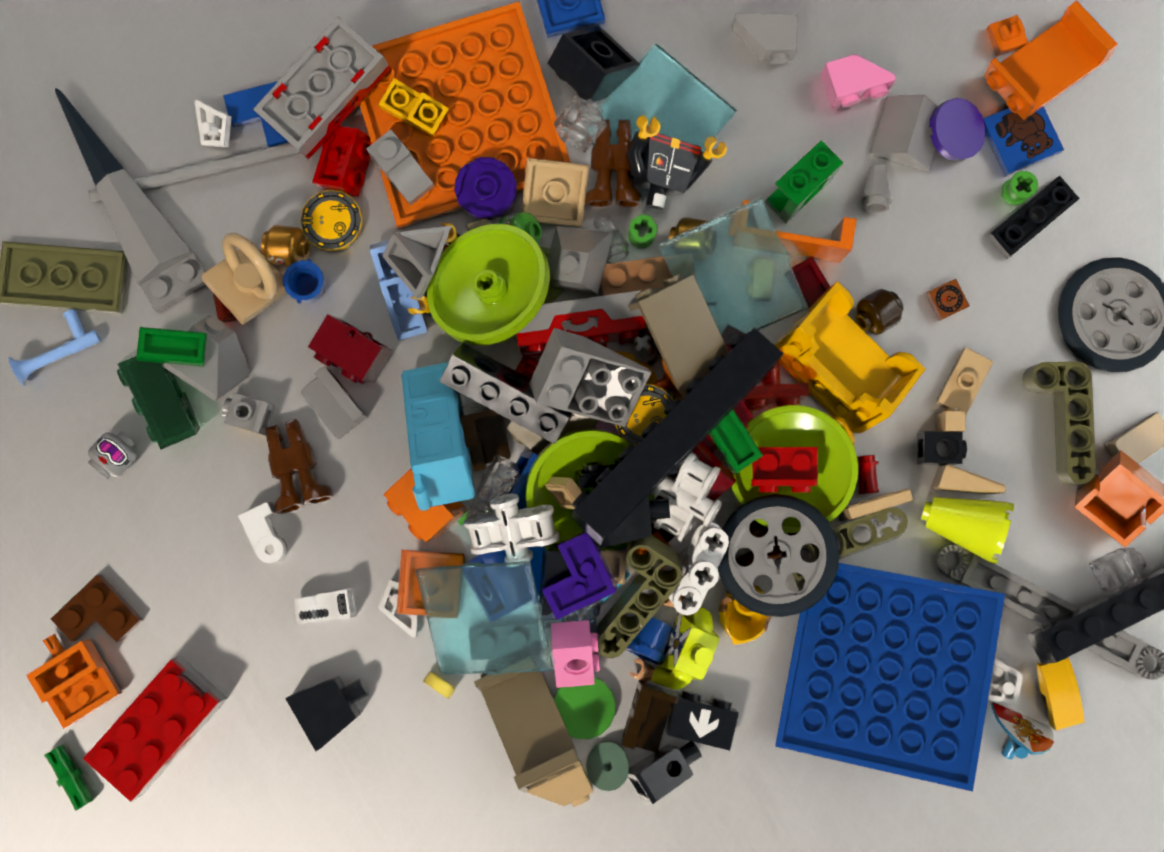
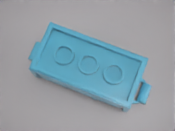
[401,362,475,511]

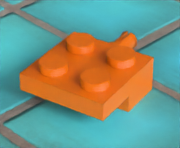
[26,634,122,729]

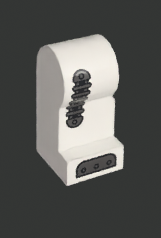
[238,502,288,564]
[293,588,356,624]

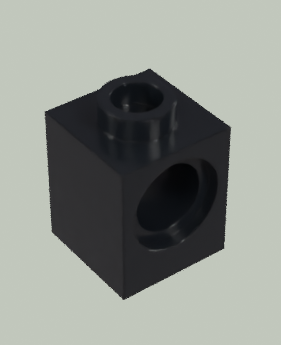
[917,431,967,466]

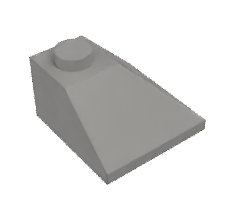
[547,226,613,294]
[163,315,251,401]

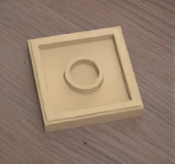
[521,158,589,227]
[838,489,913,521]

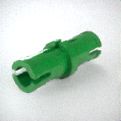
[44,744,95,811]

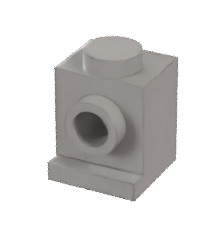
[222,393,275,436]

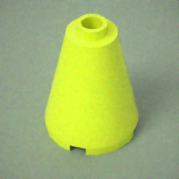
[921,497,1014,564]

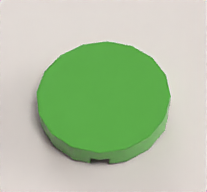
[554,677,616,739]

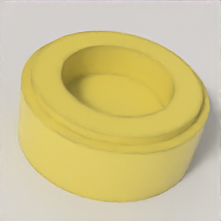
[423,671,455,699]

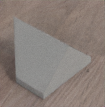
[382,225,452,299]

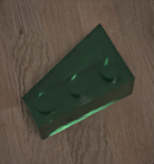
[117,351,200,450]

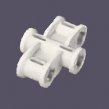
[651,452,722,544]
[463,494,560,566]
[669,522,729,615]

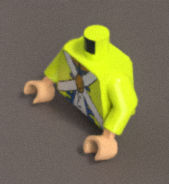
[630,592,719,690]

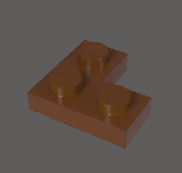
[51,575,143,643]

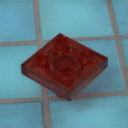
[743,362,809,411]

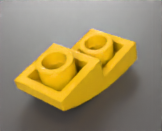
[378,78,449,136]
[1037,657,1085,731]

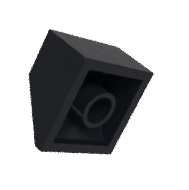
[547,25,640,103]

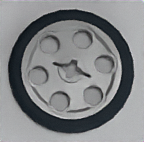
[1058,257,1164,372]
[718,494,839,617]

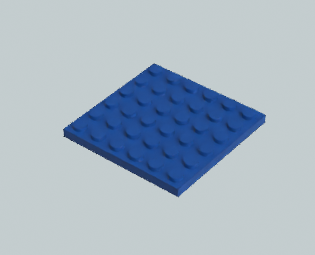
[775,563,1005,792]

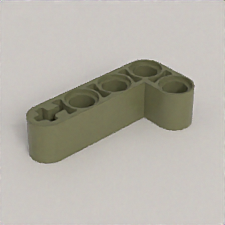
[1022,362,1096,485]
[786,507,908,599]
[597,535,682,658]

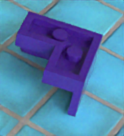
[542,530,617,620]

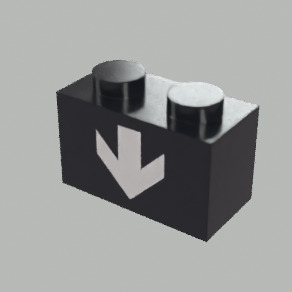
[665,690,739,751]

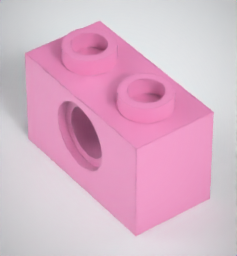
[551,620,600,688]

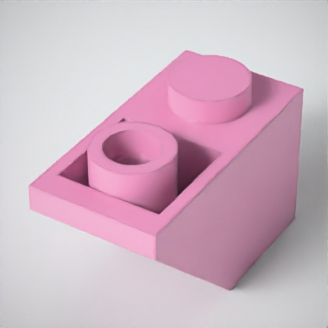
[821,54,896,108]

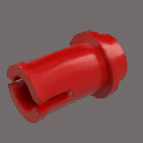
[857,455,880,494]

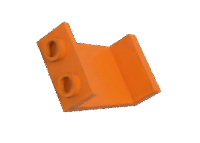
[984,1,1118,120]
[728,200,857,263]

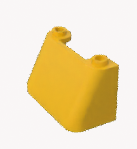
[775,281,926,433]

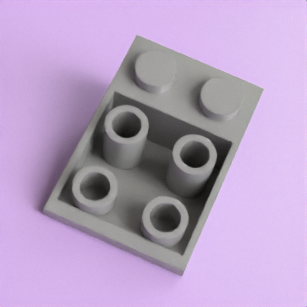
[529,328,651,427]

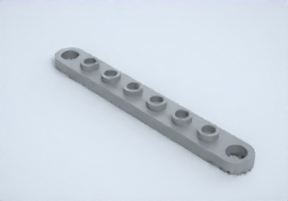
[935,544,1164,680]

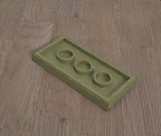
[0,241,128,314]

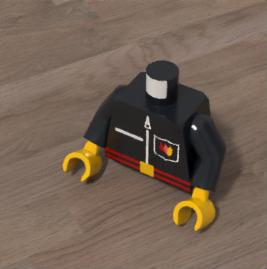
[626,115,727,210]

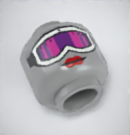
[88,432,137,479]

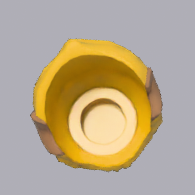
[718,584,772,645]

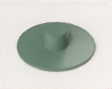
[586,742,629,791]

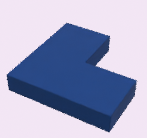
[223,81,288,147]

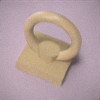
[202,233,288,325]

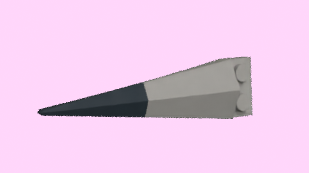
[55,88,206,313]

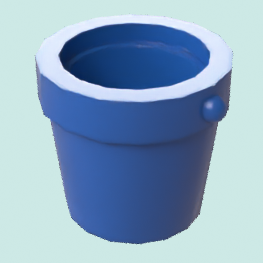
[283,259,325,304]
[626,617,672,665]

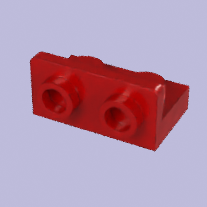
[312,126,372,197]
[751,447,818,492]

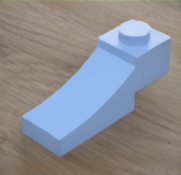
[370,239,428,340]

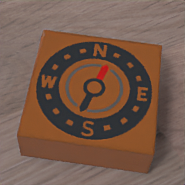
[926,279,970,321]

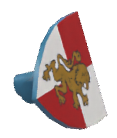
[991,702,1054,760]

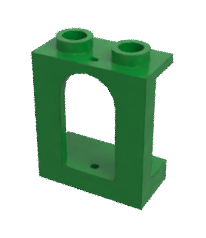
[765,140,843,224]

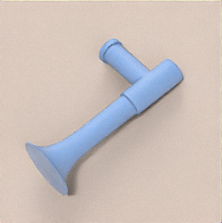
[8,309,101,386]

